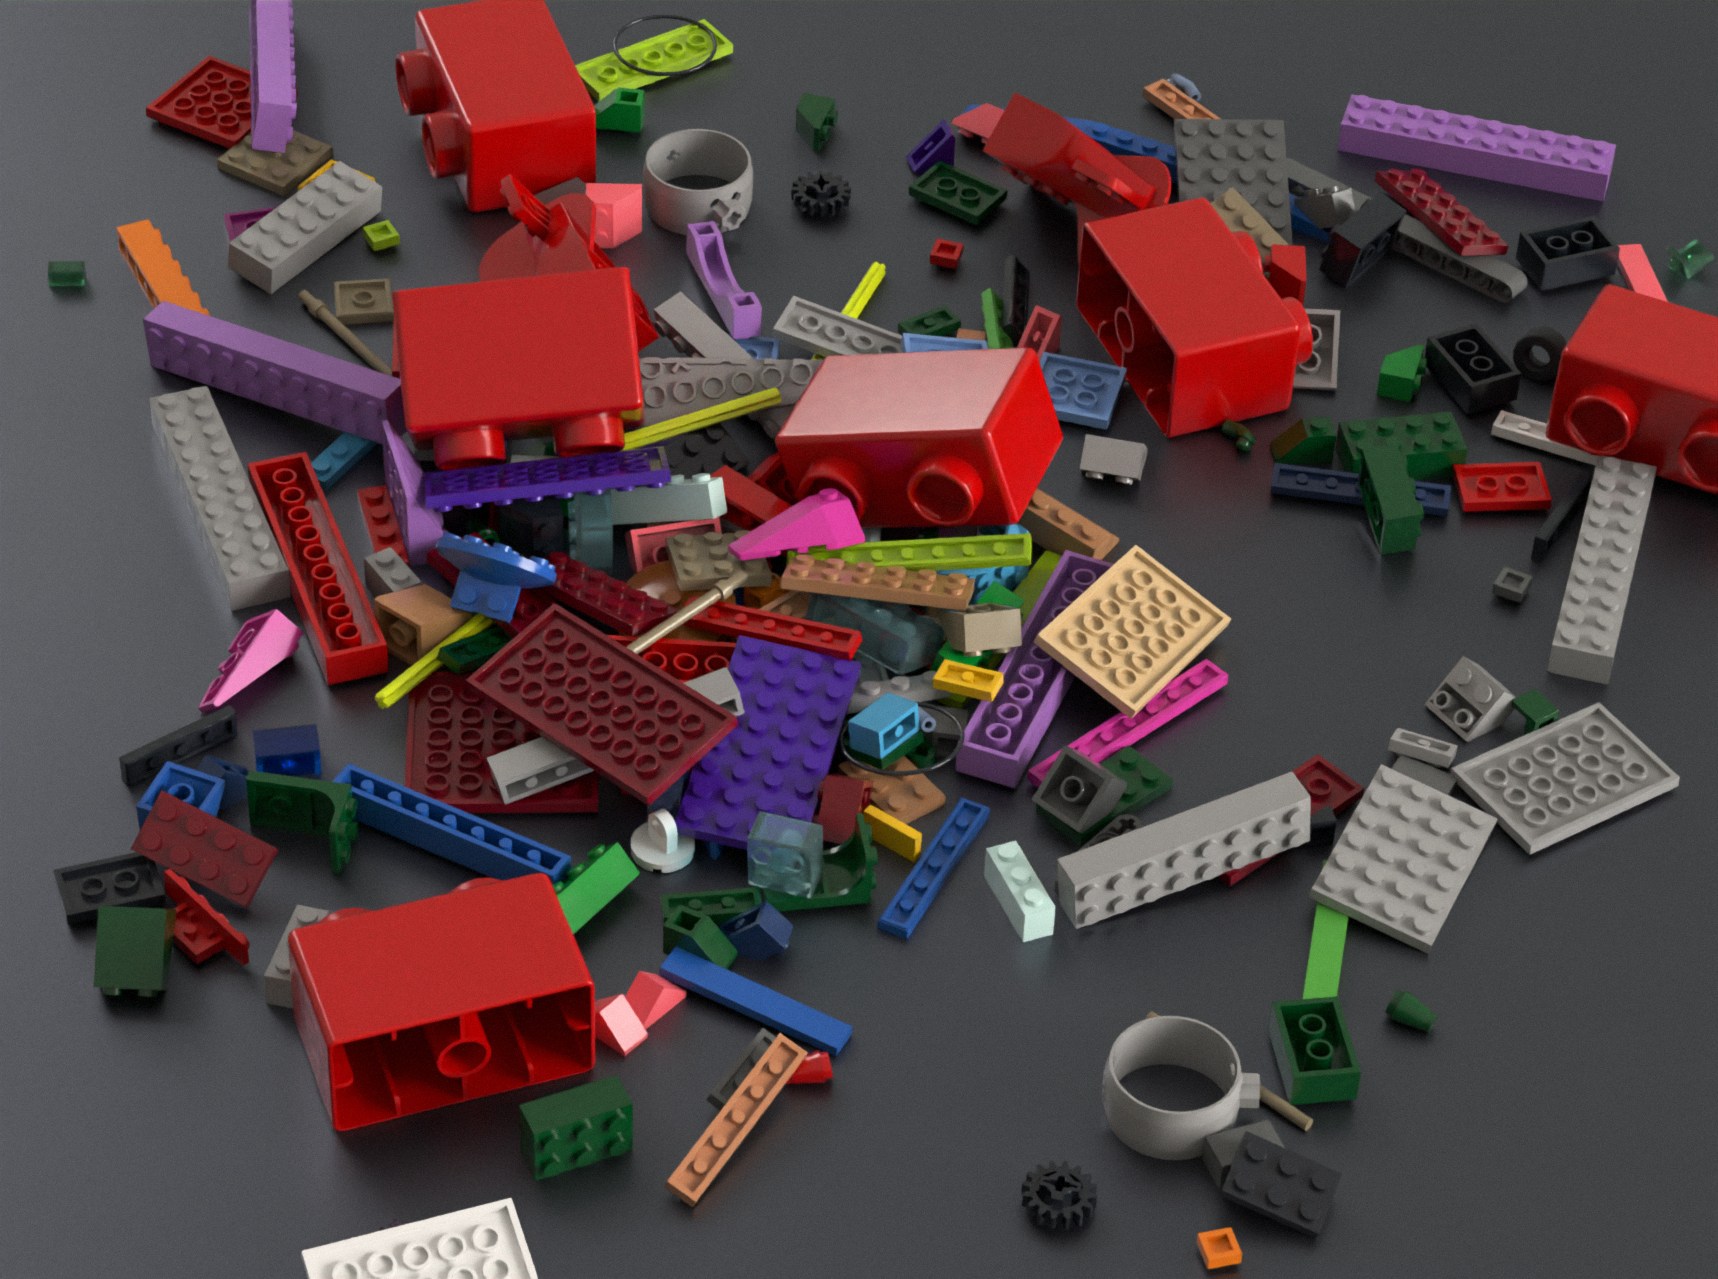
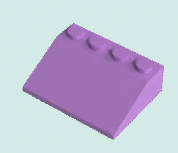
[382,420,448,566]

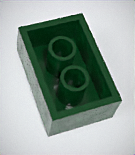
[1357,443,1424,555]
[1268,996,1361,1105]
[519,1075,633,1181]

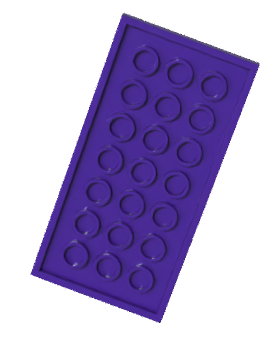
[425,446,671,512]
[675,635,861,862]

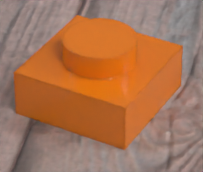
[1196,1227,1242,1269]

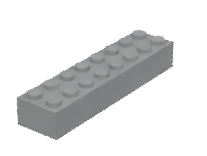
[1057,772,1311,929]

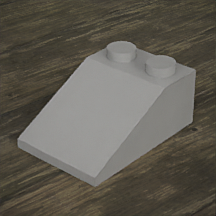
[1293,308,1341,391]

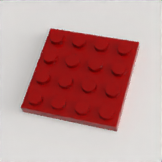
[146,55,298,149]

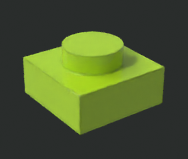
[363,220,400,251]

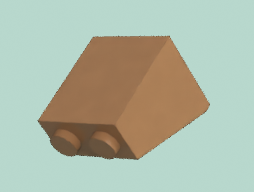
[374,584,472,665]

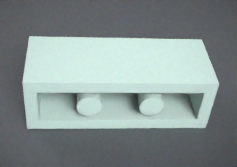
[984,841,1055,942]

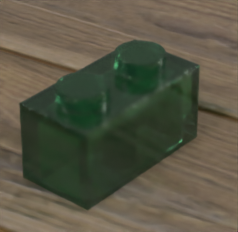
[48,261,86,286]

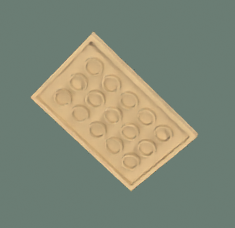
[1034,545,1231,719]

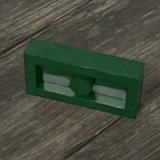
[898,305,961,336]

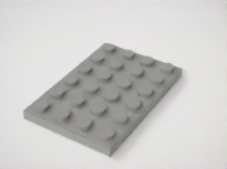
[1450,702,1680,855]
[1309,764,1498,954]

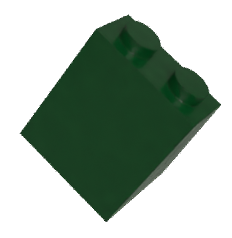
[94,906,177,997]

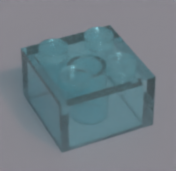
[568,489,613,574]
[747,811,823,898]

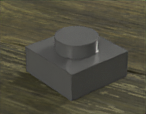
[1492,566,1533,603]

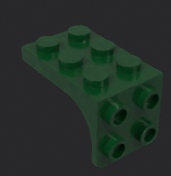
[246,771,358,874]
[757,813,878,911]

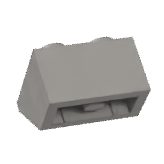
[1424,656,1516,742]

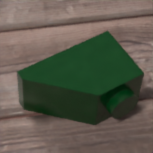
[1270,417,1337,465]

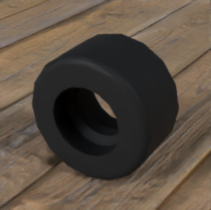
[1513,326,1567,382]

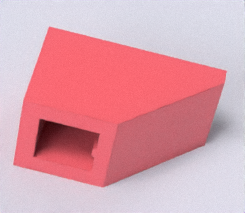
[951,103,1005,144]

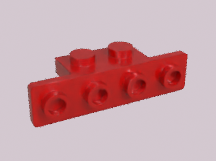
[164,868,250,966]

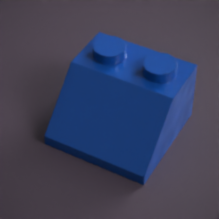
[136,761,226,830]

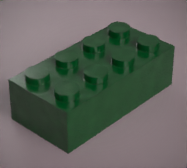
[1335,412,1468,481]

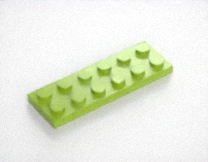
[575,19,733,101]

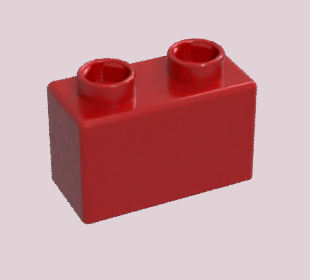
[395,0,596,213]
[1076,198,1313,438]
[392,267,645,470]
[1545,284,1718,495]
[775,347,1063,528]
[288,873,595,1132]

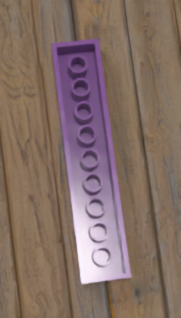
[249,0,297,153]
[1338,94,1616,201]
[143,301,407,444]
[955,550,1114,788]

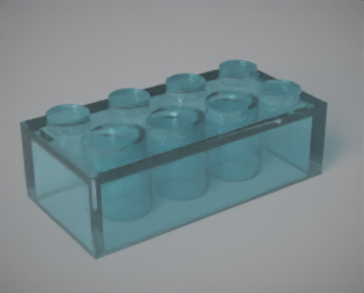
[805,592,945,676]

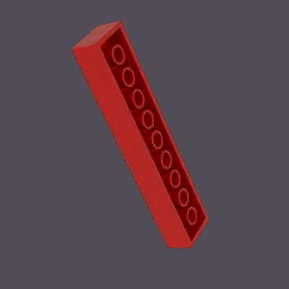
[248,452,389,685]

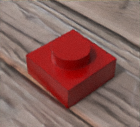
[929,238,964,269]

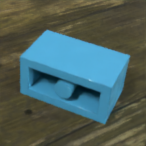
[848,692,920,759]

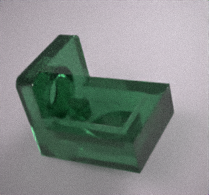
[1666,238,1715,279]

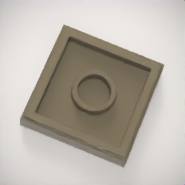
[333,278,394,325]

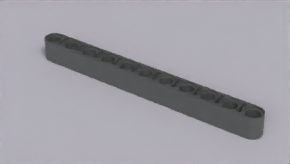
[1286,157,1528,303]

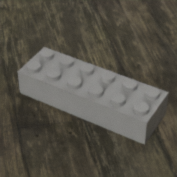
[228,161,382,294]

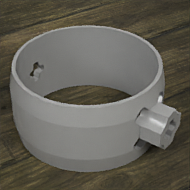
[643,129,753,235]
[1102,1016,1260,1160]

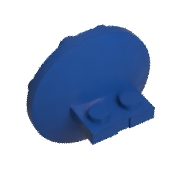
[435,532,557,624]

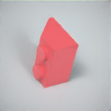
[586,183,642,248]

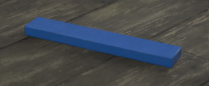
[877,797,990,940]
[659,946,853,1056]

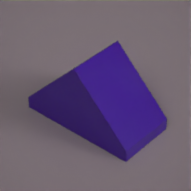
[905,119,956,175]

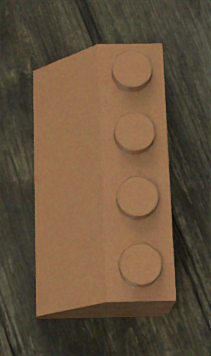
[1018,488,1120,560]

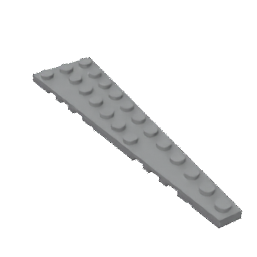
[543,357,823,444]

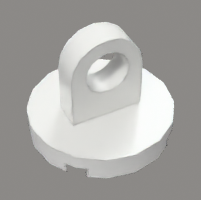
[631,809,695,873]

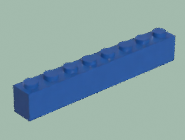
[332,763,571,885]

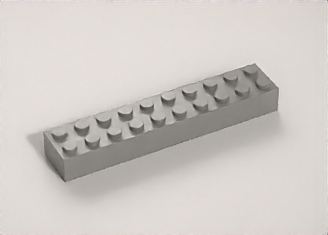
[150,386,291,611]
[1547,456,1657,685]

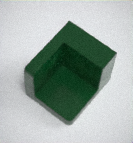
[1512,689,1560,735]

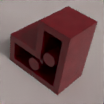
[812,774,874,844]

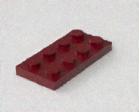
[130,790,278,908]

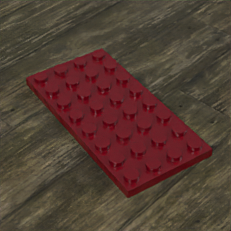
[465,603,738,806]

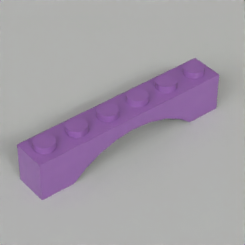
[686,221,762,340]

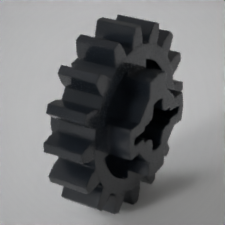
[791,171,851,217]
[1021,1161,1097,1230]

